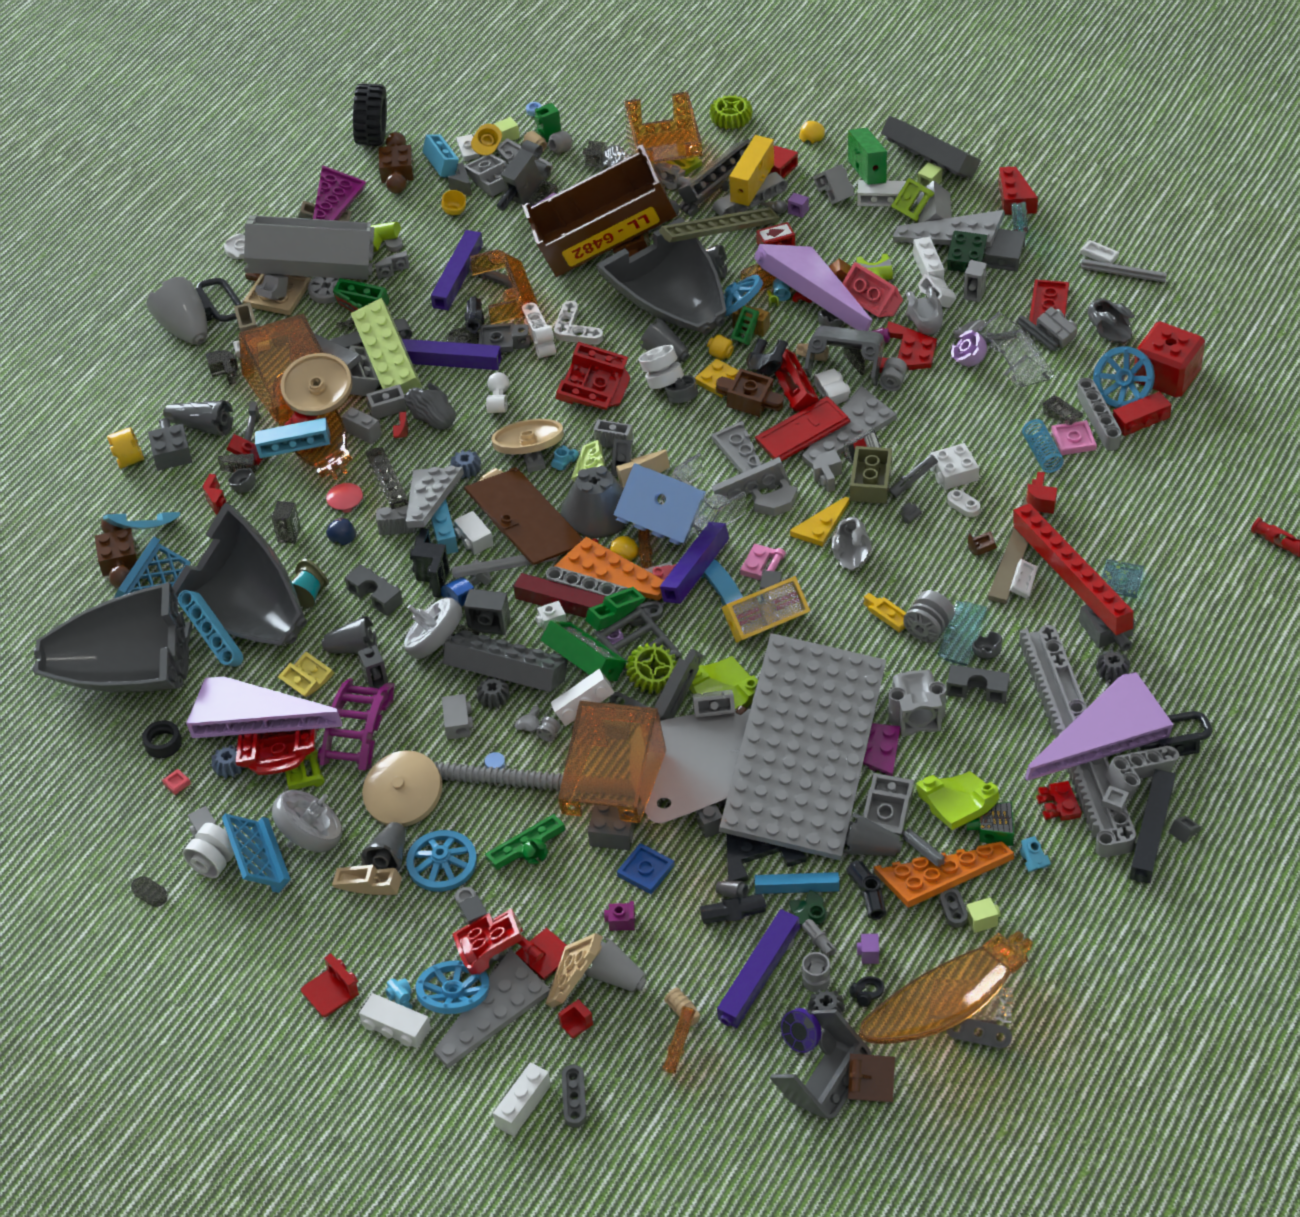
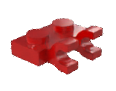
[1036,781,1082,821]

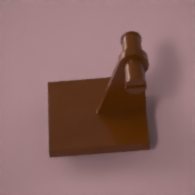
[848,1053,895,1102]

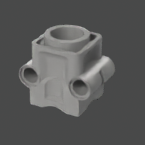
[888,670,946,736]

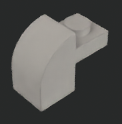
[813,449,842,492]

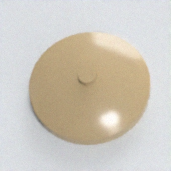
[280,353,352,415]
[491,419,564,454]
[362,751,442,827]

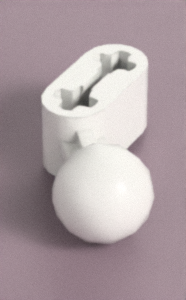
[486,372,510,413]

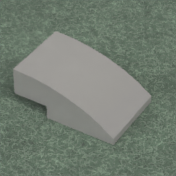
[465,154,507,197]
[863,773,915,835]

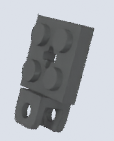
[479,323,531,352]

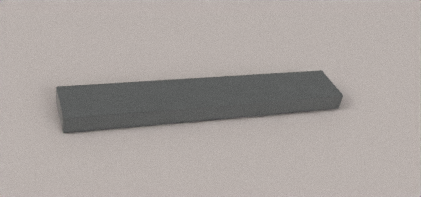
[298,332,362,370]

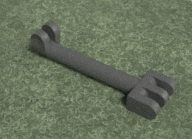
[679,178,729,216]
[235,401,260,456]

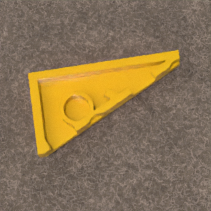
[790,497,850,547]

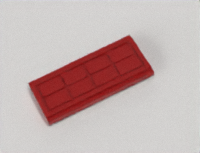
[754,396,851,461]

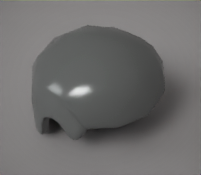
[817,309,844,327]
[228,468,256,493]
[972,631,1002,659]

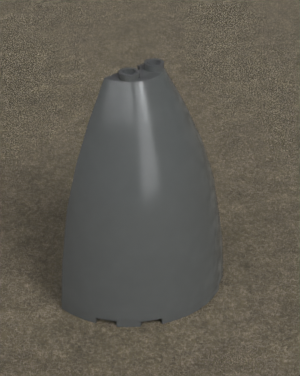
[597,217,726,335]
[172,503,307,645]
[33,583,189,693]

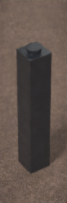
[1130,769,1176,884]

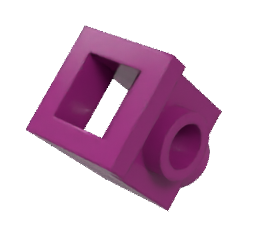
[604,901,635,931]

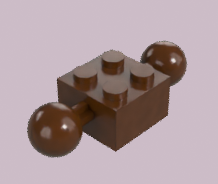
[379,132,414,194]
[94,513,138,589]

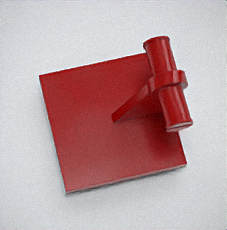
[515,927,567,980]

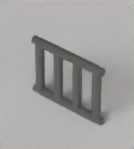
[594,605,682,672]

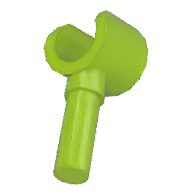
[767,290,779,307]

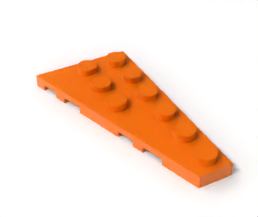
[553,537,664,600]
[873,841,1014,908]

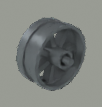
[665,375,698,403]

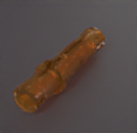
[638,529,653,569]
[662,1006,696,1074]

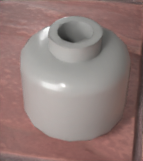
[548,131,572,154]

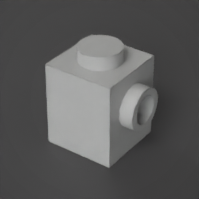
[188,806,217,838]

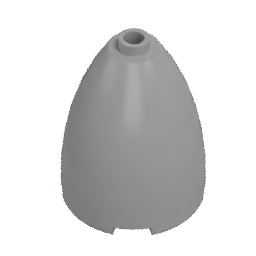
[146,277,208,345]

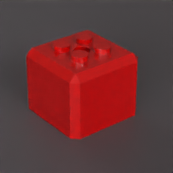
[1134,321,1205,397]

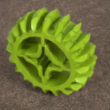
[709,94,753,130]
[626,643,678,695]

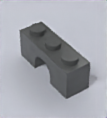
[345,564,403,616]
[946,665,1010,704]

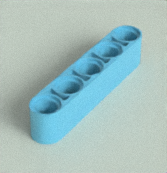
[178,590,243,667]

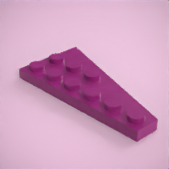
[313,165,366,221]
[863,723,900,776]

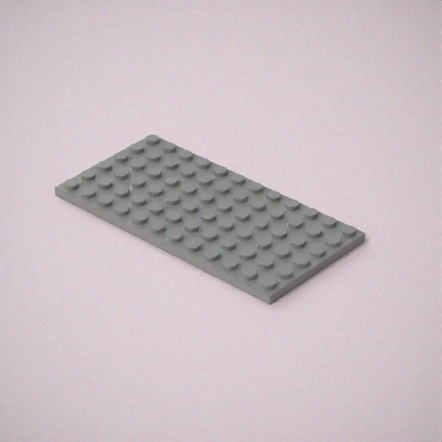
[719,633,886,860]

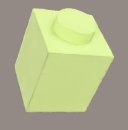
[494,117,520,143]
[917,162,942,187]
[966,897,1001,933]

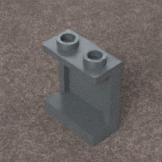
[984,229,1026,272]

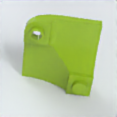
[689,656,758,709]
[916,771,999,830]

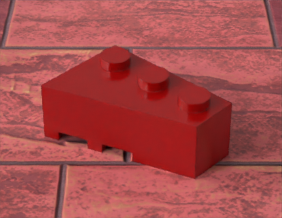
[998,166,1038,215]

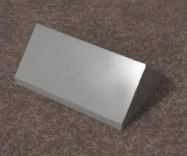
[917,181,952,223]

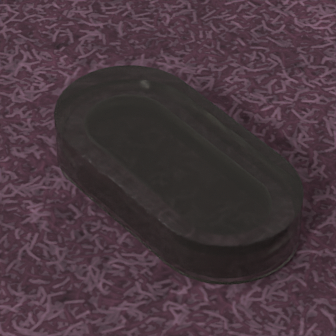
[131,876,168,907]

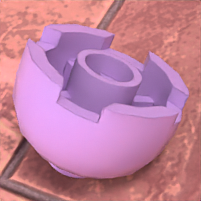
[951,330,987,367]

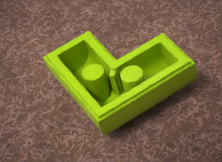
[371,222,402,252]

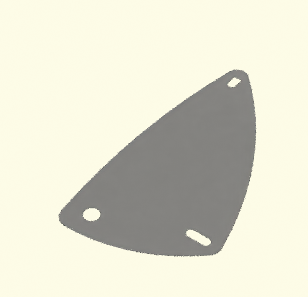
[630,709,751,823]

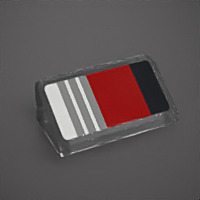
[844,428,880,464]

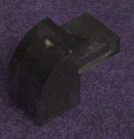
[583,140,608,168]
[205,350,239,385]

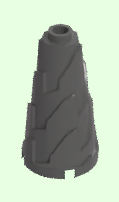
[163,400,234,436]

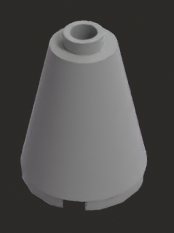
[584,938,647,992]

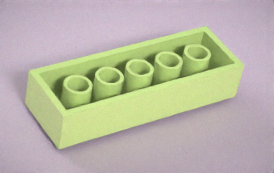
[350,298,422,395]

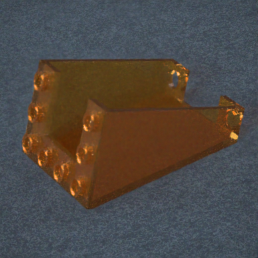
[624,91,703,164]
[239,313,323,422]
[558,701,666,823]

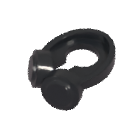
[849,976,884,1007]

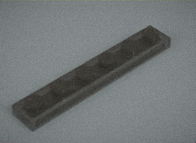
[365,447,409,510]

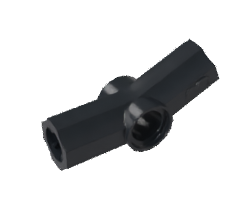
[465,296,484,333]
[846,860,886,920]
[700,894,766,924]

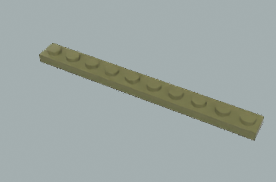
[659,207,780,242]

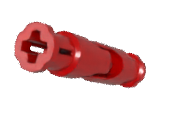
[1251,517,1300,558]

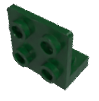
[947,230,987,272]

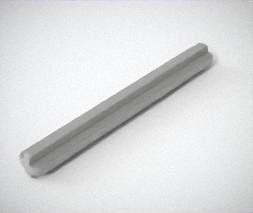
[1081,259,1167,282]

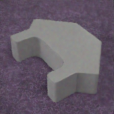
[752,479,798,516]

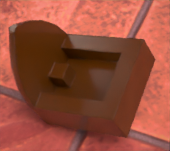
[968,531,997,555]

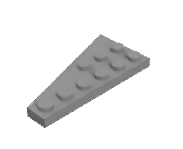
[893,210,1005,248]
[802,386,897,469]
[406,466,464,528]
[434,949,550,1069]

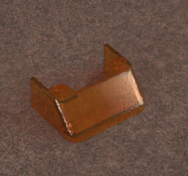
[470,250,537,325]

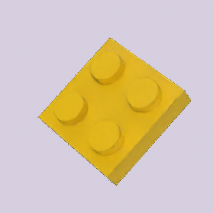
[695,358,739,398]

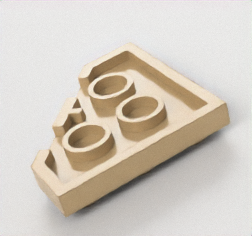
[545,933,603,1008]

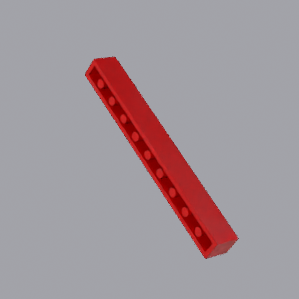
[1013,503,1134,635]

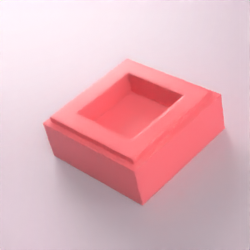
[162,769,191,795]

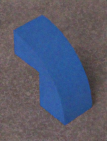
[441,577,474,607]

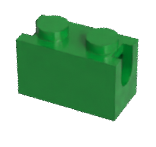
[534,103,561,142]

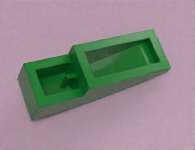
[585,587,645,631]

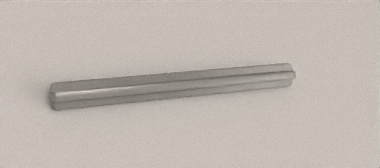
[452,555,557,578]

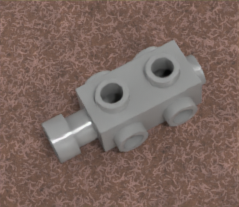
[652,159,692,190]

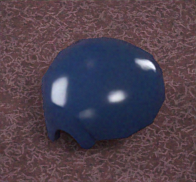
[326,518,356,545]

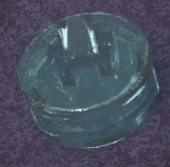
[1012,202,1028,234]

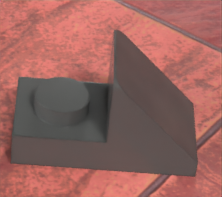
[448,163,472,196]
[611,439,634,476]

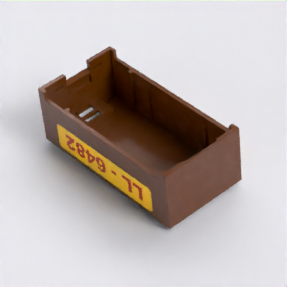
[522,144,677,277]

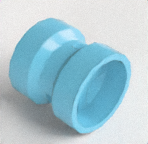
[773,278,791,301]

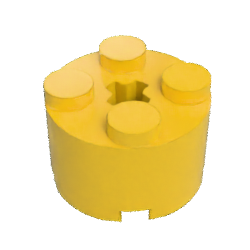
[107,427,144,469]

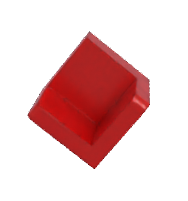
[558,999,593,1039]

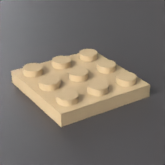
[243,274,311,315]

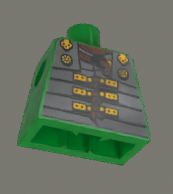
[966,802,1014,846]

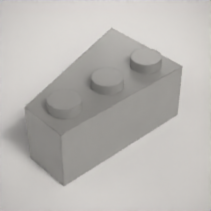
[349,346,379,396]

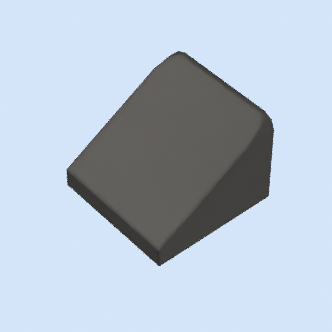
[1169,816,1201,843]

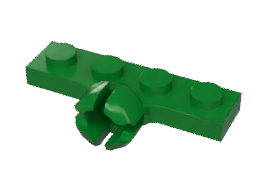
[485,814,566,870]

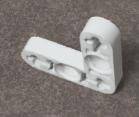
[554,301,603,345]

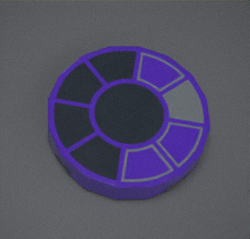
[781,1008,822,1053]

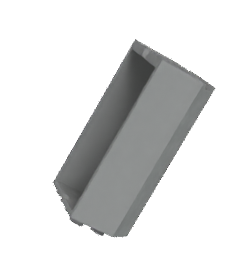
[244,215,374,280]

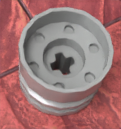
[903,590,955,643]

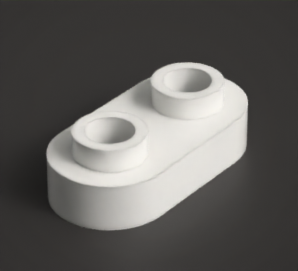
[947,490,980,517]

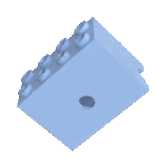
[613,463,706,545]

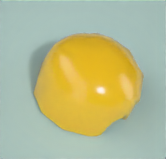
[799,121,825,144]
[441,190,466,215]
[610,536,638,561]

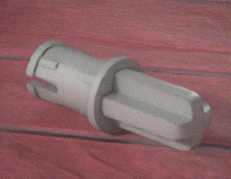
[802,919,837,958]

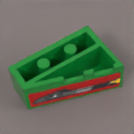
[333,278,390,312]

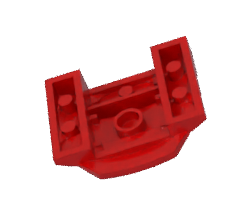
[555,342,630,410]
[235,728,319,775]

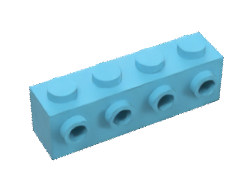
[255,418,330,458]

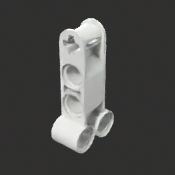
[522,303,556,359]

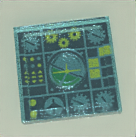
[1101,559,1145,598]

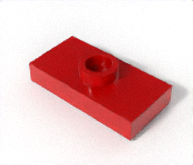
[226,434,262,466]

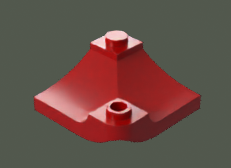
[452,908,523,975]

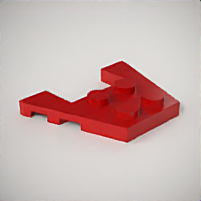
[880,321,937,373]

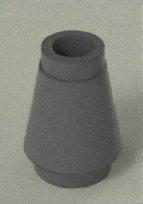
[716,881,748,898]

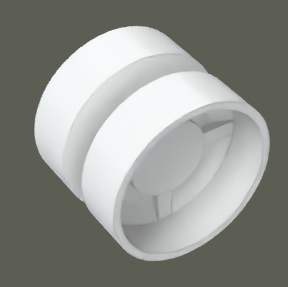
[639,345,684,389]
[182,823,235,878]

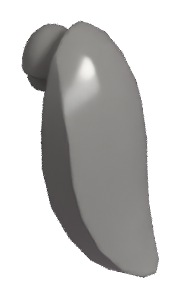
[953,319,986,340]

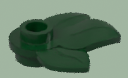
[789,890,827,925]

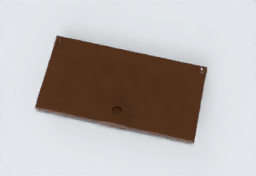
[464,467,583,565]

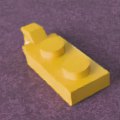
[863,593,906,633]

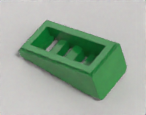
[730,306,759,346]

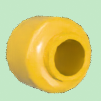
[707,334,734,360]

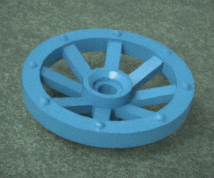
[723,275,763,316]
[1093,346,1155,408]
[406,830,477,892]
[416,961,490,1014]

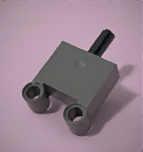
[497,140,551,211]

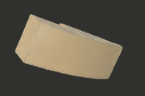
[616,449,670,487]
[332,865,402,895]

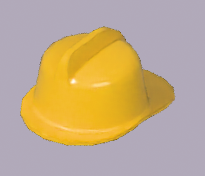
[471,124,502,155]

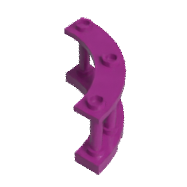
[318,678,395,770]

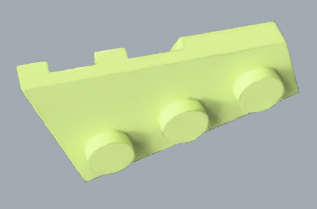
[571,440,604,481]

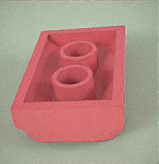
[842,262,903,318]

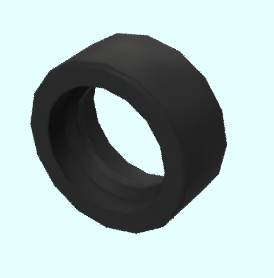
[142,720,182,759]

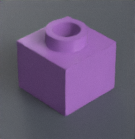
[788,193,809,218]
[857,934,879,964]

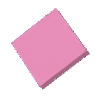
[1051,420,1097,455]

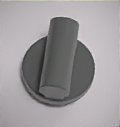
[900,502,922,524]

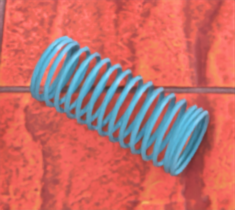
[1022,419,1064,473]

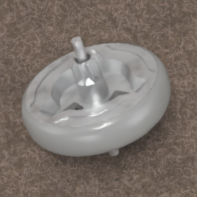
[404,597,462,659]
[272,790,342,852]

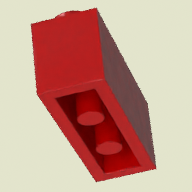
[1113,391,1172,436]

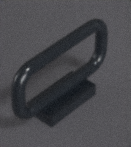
[195,278,242,322]
[1139,711,1213,756]

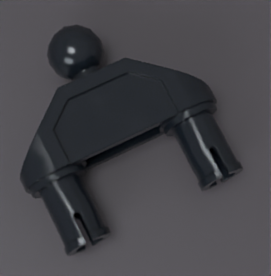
[746,338,788,377]

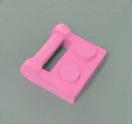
[740,543,786,580]

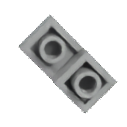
[375,251,410,279]

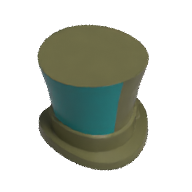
[291,559,329,608]

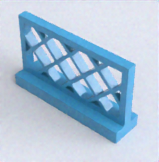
[114,536,191,598]
[222,813,291,893]

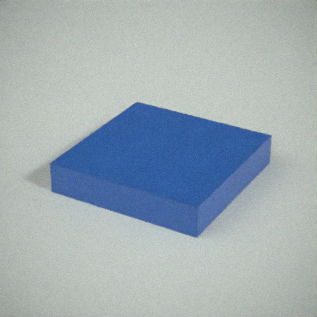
[617,843,675,895]

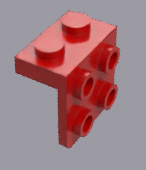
[301,953,359,1017]

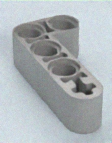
[1105,746,1179,799]

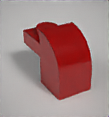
[1026,472,1057,514]

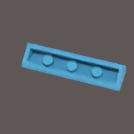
[755,872,839,894]

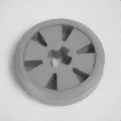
[308,277,343,304]

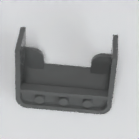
[804,326,885,386]
[770,1009,871,1118]

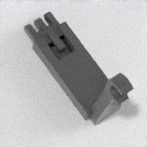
[609,649,703,721]

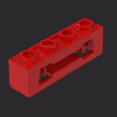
[774,349,819,412]

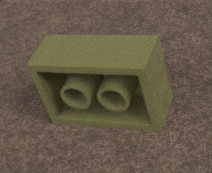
[850,446,892,504]

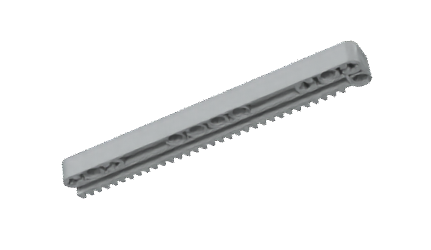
[1019,625,1136,857]

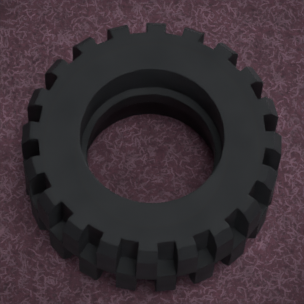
[353,83,387,146]

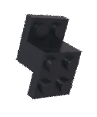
[410,528,450,598]

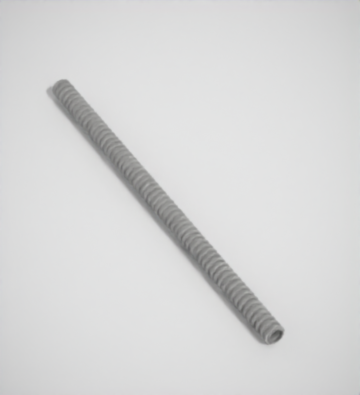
[434,761,727,806]

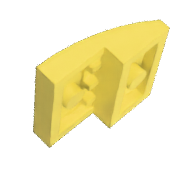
[278,651,335,698]

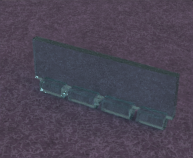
[938,601,987,666]

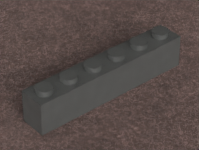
[677,139,750,204]

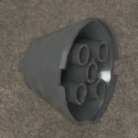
[561,466,626,538]

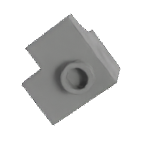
[255,274,288,300]

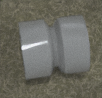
[879,357,907,391]
[802,952,830,992]

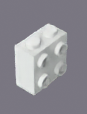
[930,443,979,490]

